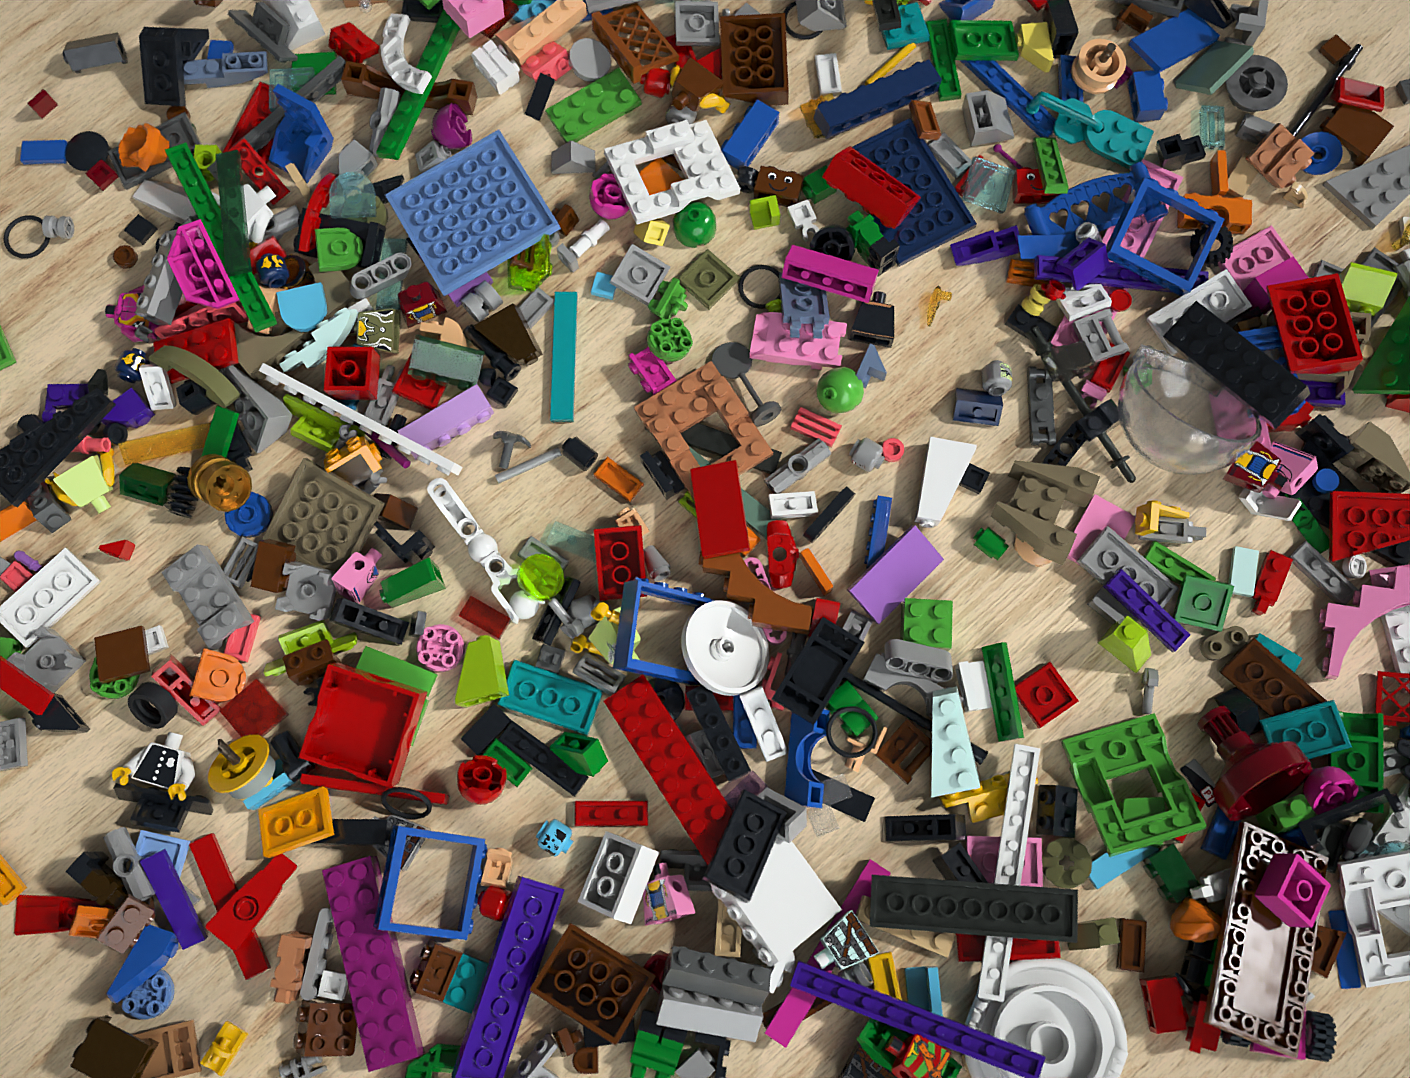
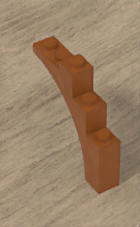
[699,551,812,635]

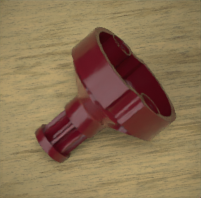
[1197,706,1312,821]

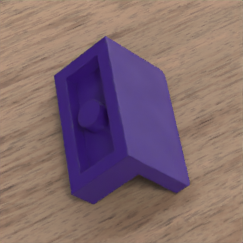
[1056,237,1109,291]

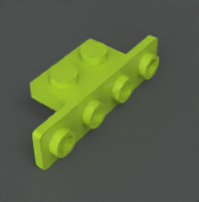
[283,394,365,453]
[263,620,358,677]

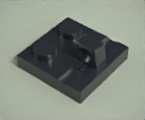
[1296,414,1355,464]

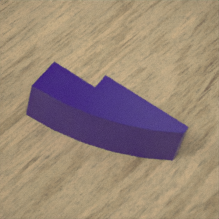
[950,225,1020,266]

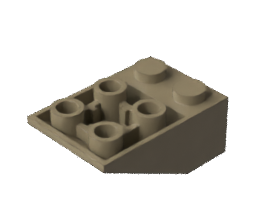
[1339,422,1410,493]

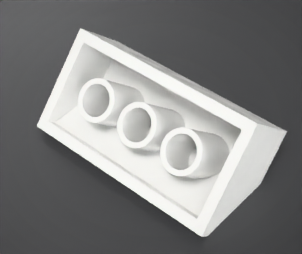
[261,0,326,51]

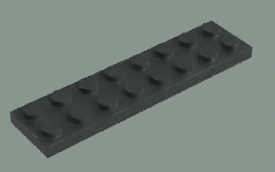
[870,875,1078,943]

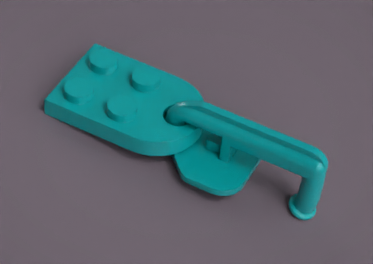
[1026,91,1154,170]

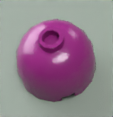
[431,104,472,150]

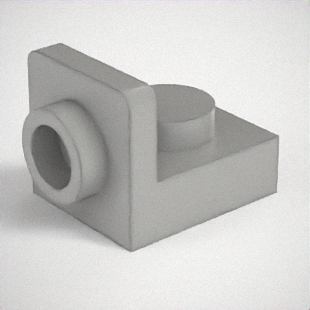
[415,140,451,173]

